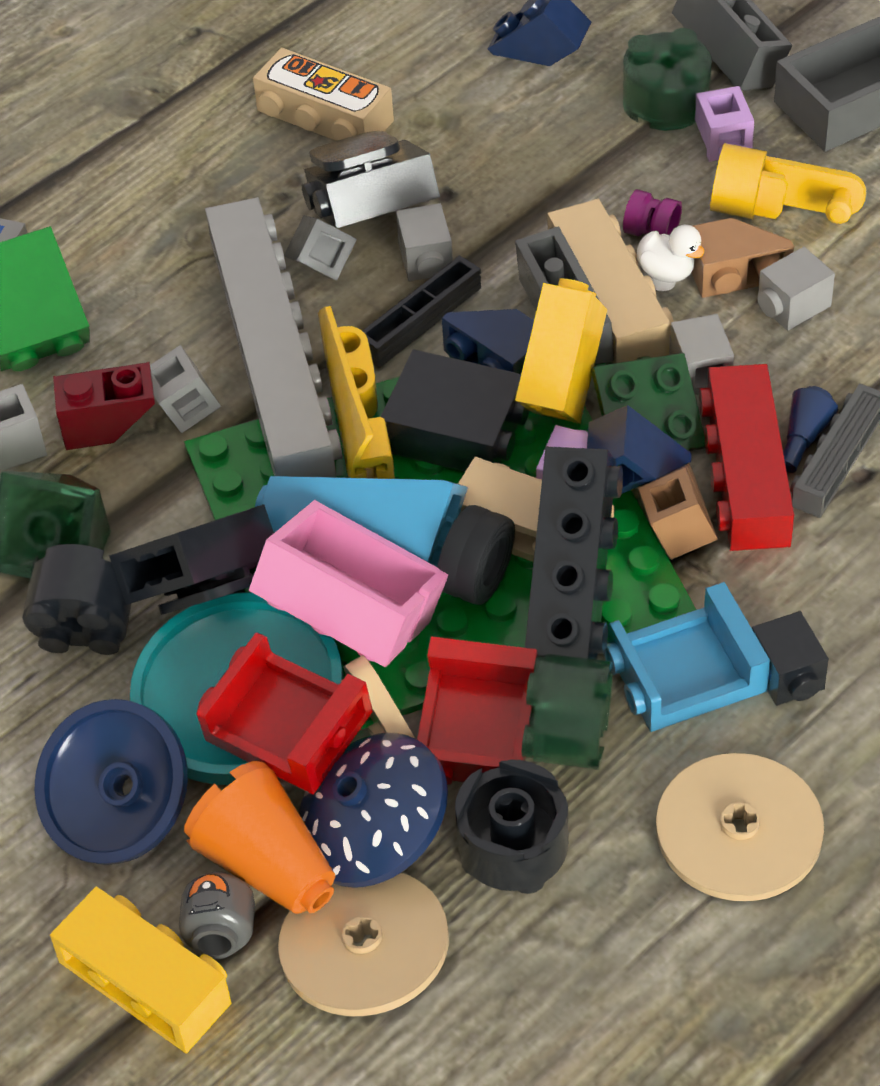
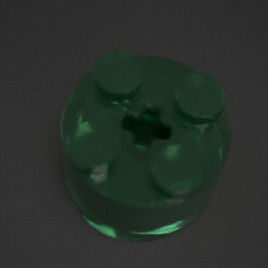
[623,28,712,131]
[522,654,613,770]

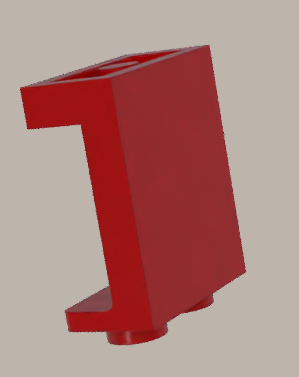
[196,632,373,795]
[417,636,540,785]

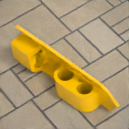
[318,306,395,479]

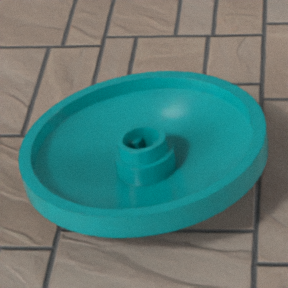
[130,593,344,785]

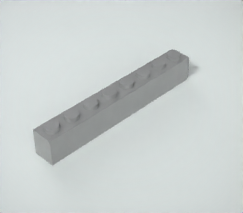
[205,197,343,478]

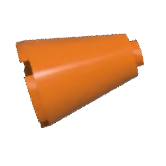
[184,761,335,914]

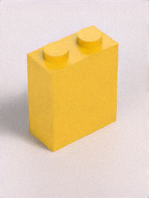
[515,278,608,423]

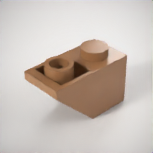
[691,218,794,298]
[638,463,718,560]

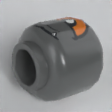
[179,871,255,959]

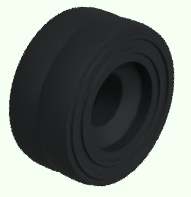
[437,505,515,605]

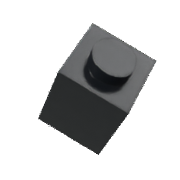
[752,611,829,706]

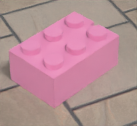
[249,500,448,667]

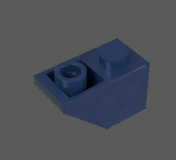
[488,0,592,66]
[442,309,534,374]
[587,405,692,494]

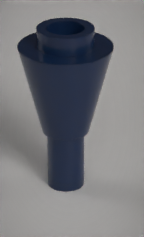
[783,386,839,473]

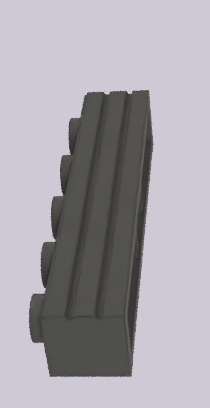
[790,383,880,518]

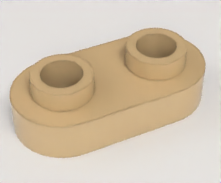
[340,655,414,738]

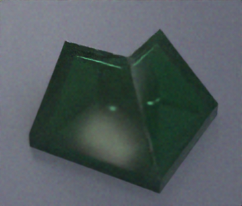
[0,471,111,578]

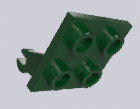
[591,353,706,451]

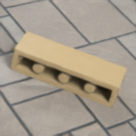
[547,198,674,364]

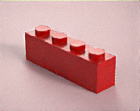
[699,364,794,551]

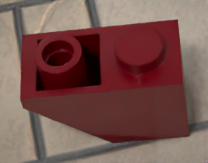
[53,362,155,450]

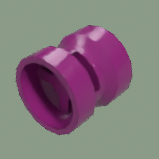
[623,189,682,237]

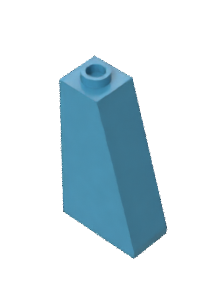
[255,476,468,567]

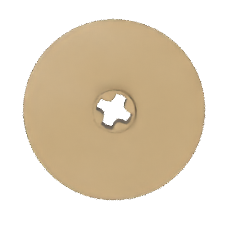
[656,753,824,901]
[278,873,449,1016]

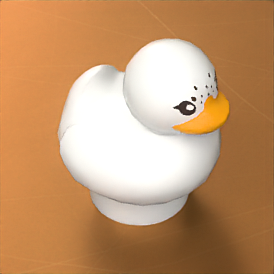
[637,224,704,291]

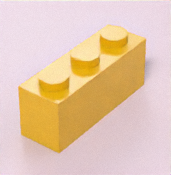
[50,886,232,1054]

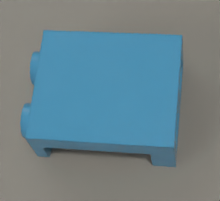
[604,582,770,732]

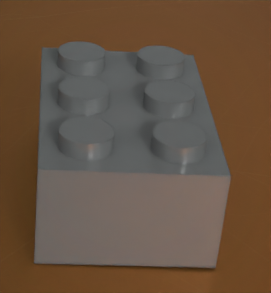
[774,16,880,152]

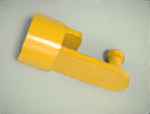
[710,143,866,224]

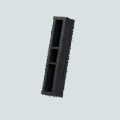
[362,255,481,368]

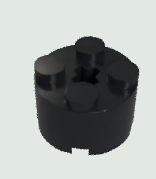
[22,544,132,655]
[455,759,569,894]

